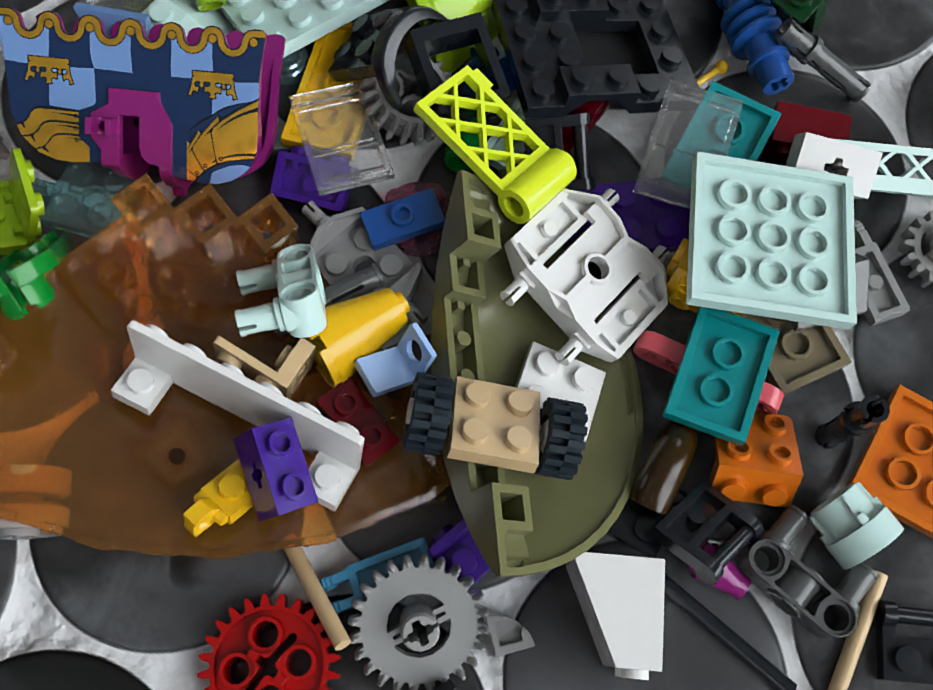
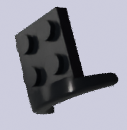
[328,5,449,110]

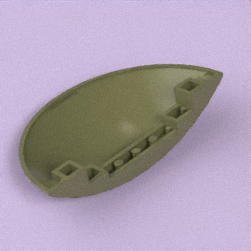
[431,169,643,577]

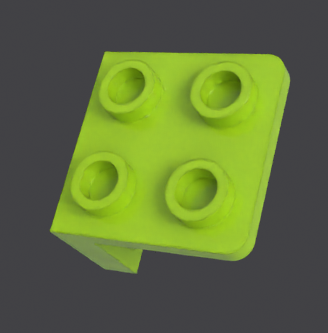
[0,148,45,255]

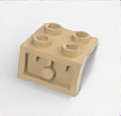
[213,335,316,399]

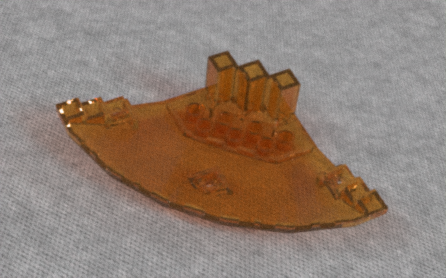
[0,173,451,559]

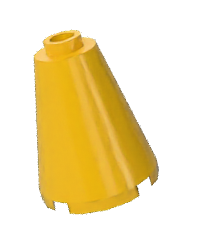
[299,288,410,389]

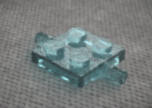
[32,162,158,245]

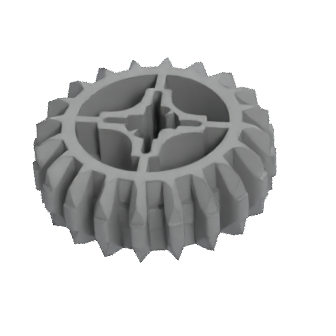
[359,45,452,146]

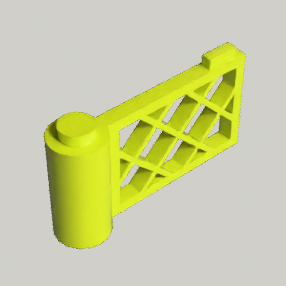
[413,65,577,224]

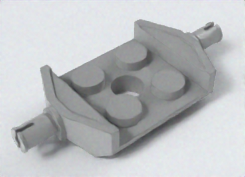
[301,201,428,328]

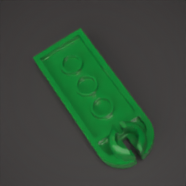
[0,230,75,321]

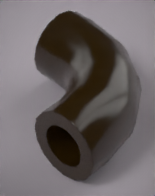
[630,420,698,514]

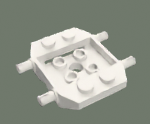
[500,188,670,366]

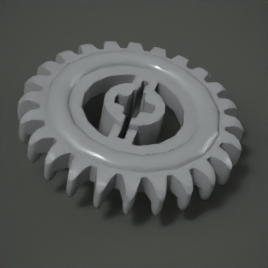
[347,553,490,690]

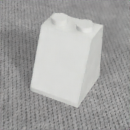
[566,552,665,680]

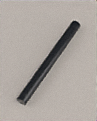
[664,573,797,690]

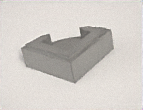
[483,613,535,658]

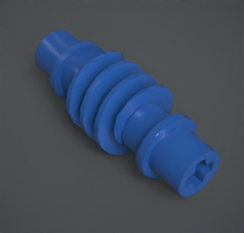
[715,0,795,95]

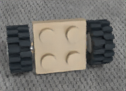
[402,372,588,480]

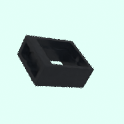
[405,12,511,122]

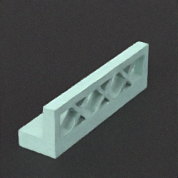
[824,138,933,198]

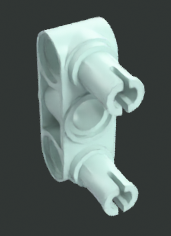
[235,244,327,338]

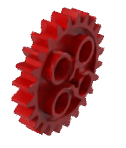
[197,594,342,690]

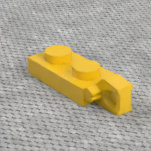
[183,459,254,538]

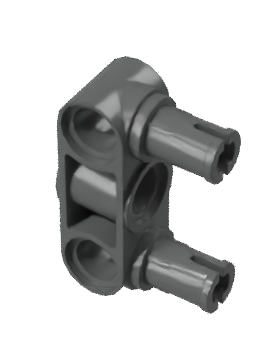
[737,505,879,638]

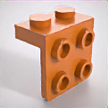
[707,412,804,508]

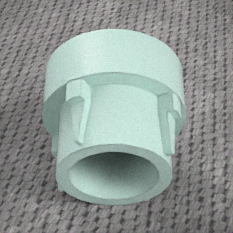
[810,482,904,570]

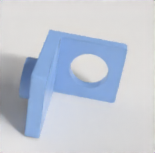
[354,322,437,397]

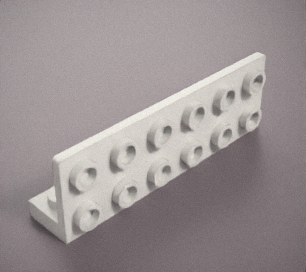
[111,320,365,512]

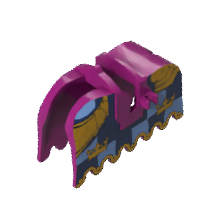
[0,6,286,197]

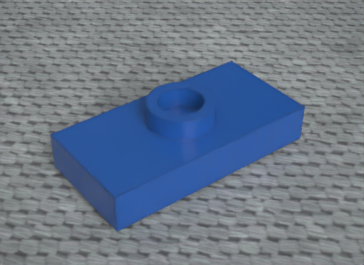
[360,188,445,251]

